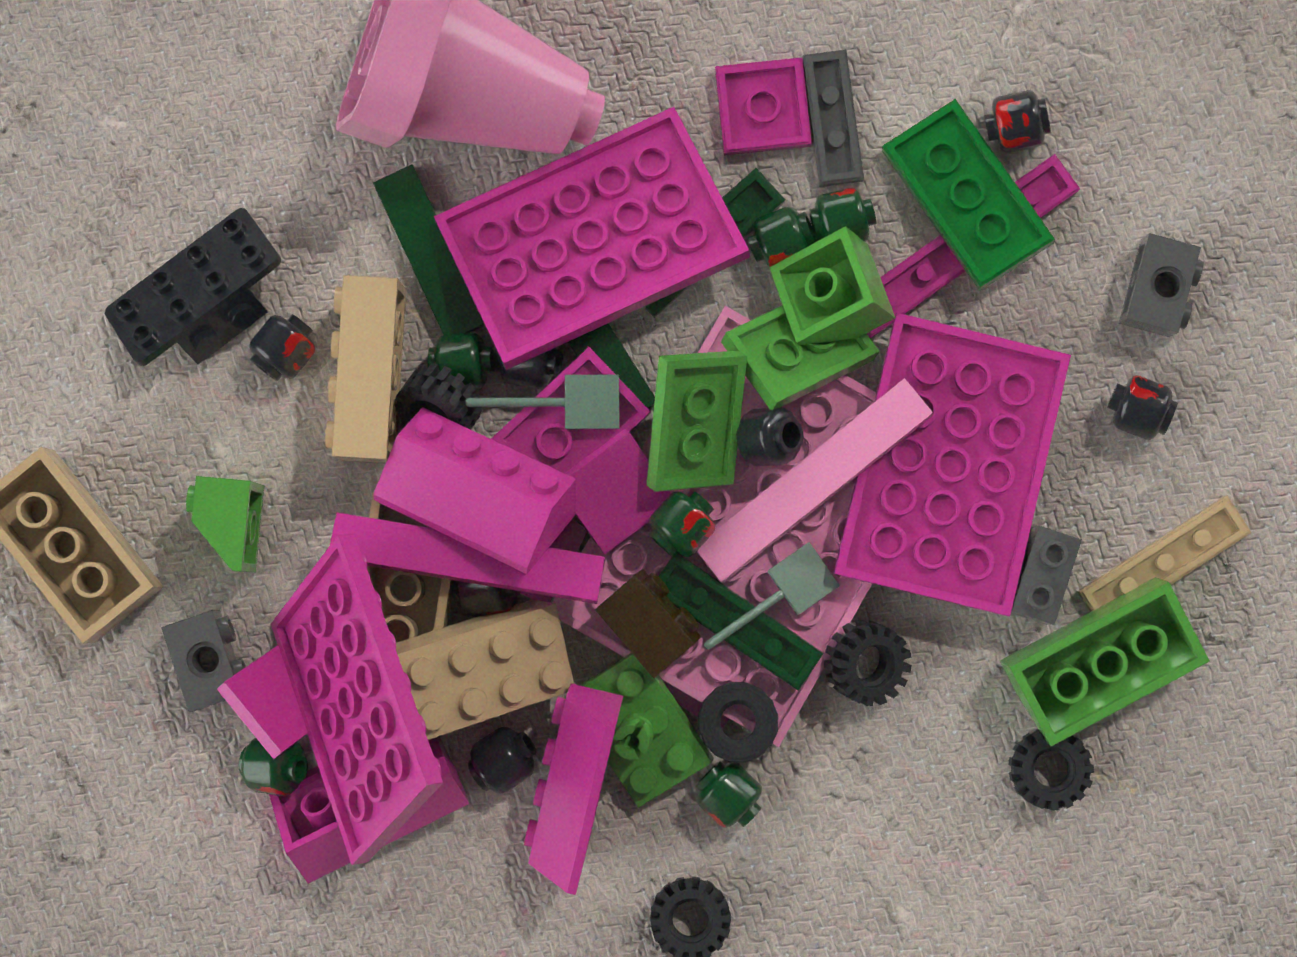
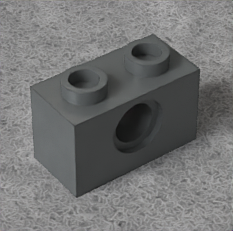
[1118,233,1204,337]
[1011,526,1082,625]
[161,610,246,712]

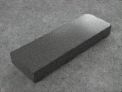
[802,49,864,187]

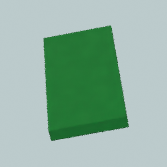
[882,99,1055,291]

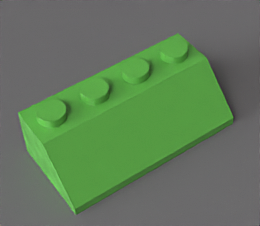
[1000,577,1210,746]

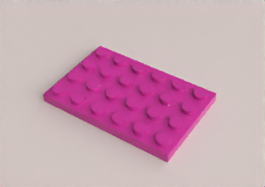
[434,106,750,370]
[833,313,1071,617]
[271,533,443,865]

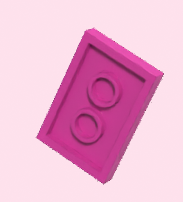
[491,347,651,473]

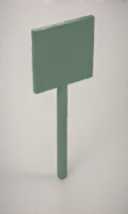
[465,375,619,429]
[704,542,840,650]

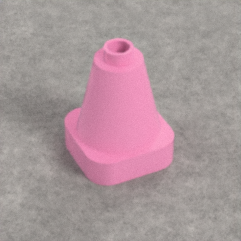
[336,0,605,154]

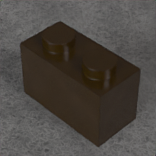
[595,569,702,678]

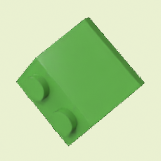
[769,226,895,345]
[186,476,265,573]

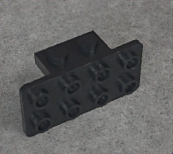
[105,208,281,366]

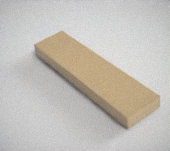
[1077,495,1252,612]

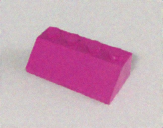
[373,407,576,574]
[524,683,623,895]
[269,736,469,884]

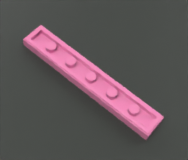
[697,378,934,583]

